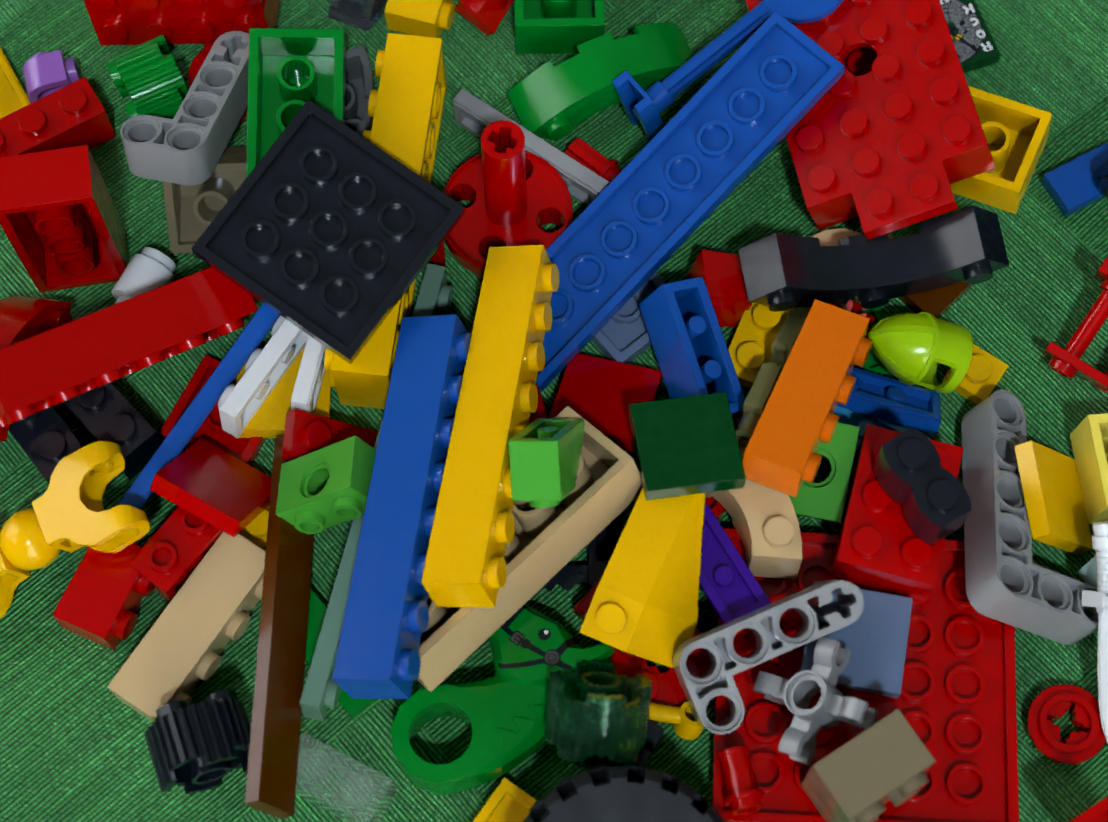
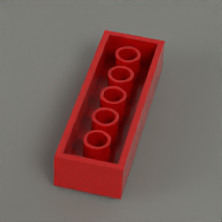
[0,267,258,428]

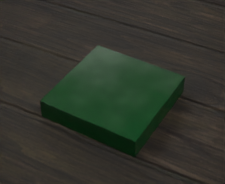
[628,392,746,501]

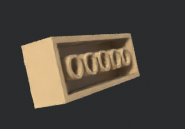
[417,406,643,693]

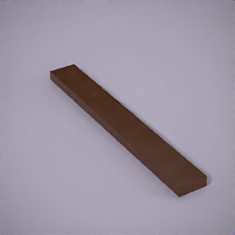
[245,435,314,819]

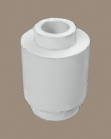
[111,247,176,304]

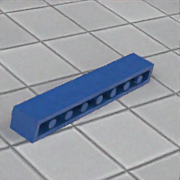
[332,314,472,699]

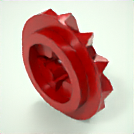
[1026,685,1106,765]

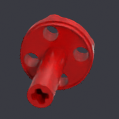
[444,120,573,281]

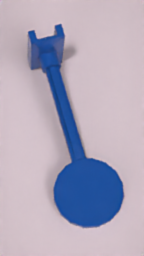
[612,0,844,142]

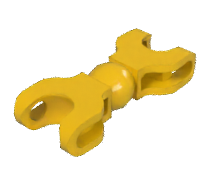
[0,441,150,619]

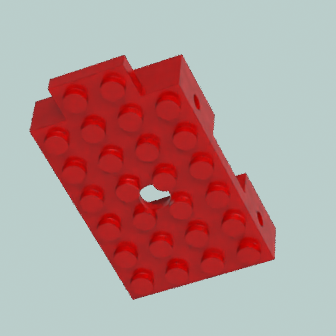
[746,0,996,240]

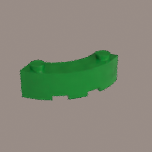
[506,23,695,140]

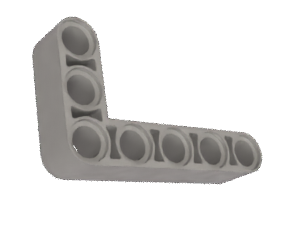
[961,389,1098,645]

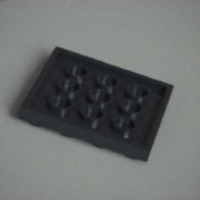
[191,99,465,365]

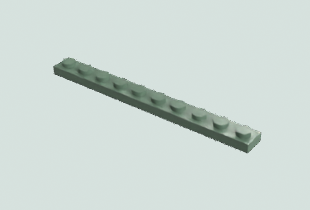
[300,263,453,722]

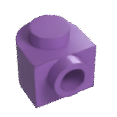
[23,50,82,104]

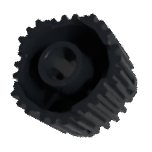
[145,689,251,795]

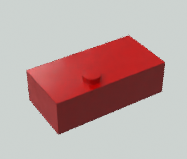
[0,145,129,293]

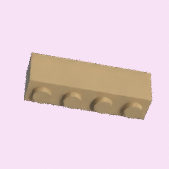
[107,532,266,722]

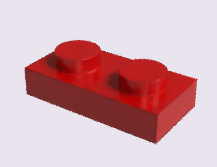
[281,409,378,461]

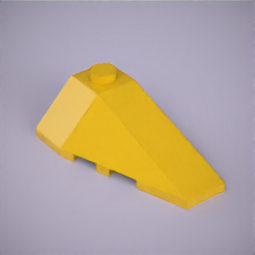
[579,488,706,669]

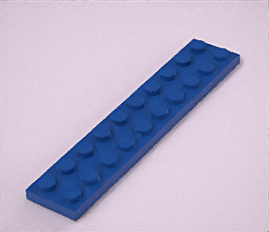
[468,11,845,392]

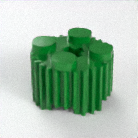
[106,35,188,119]

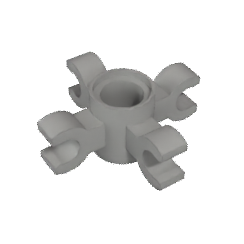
[753,637,878,765]

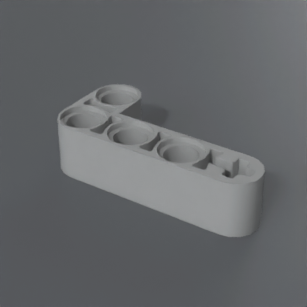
[120,31,249,185]
[672,580,864,735]

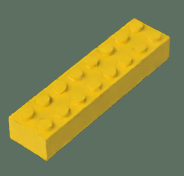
[324,33,447,410]

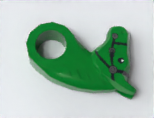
[390,604,615,795]

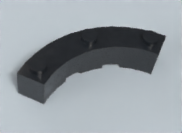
[738,205,1009,312]

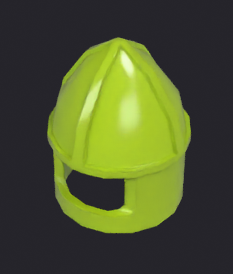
[868,312,973,394]

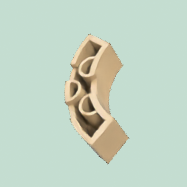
[706,444,802,580]

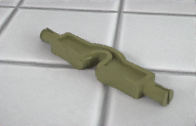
[735,307,811,446]

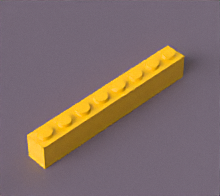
[421,245,560,608]

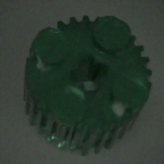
[544,660,652,764]

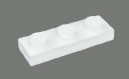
[218,315,308,438]

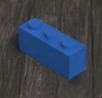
[639,277,745,419]

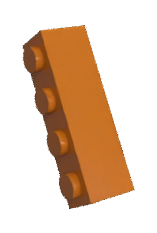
[743,299,873,498]

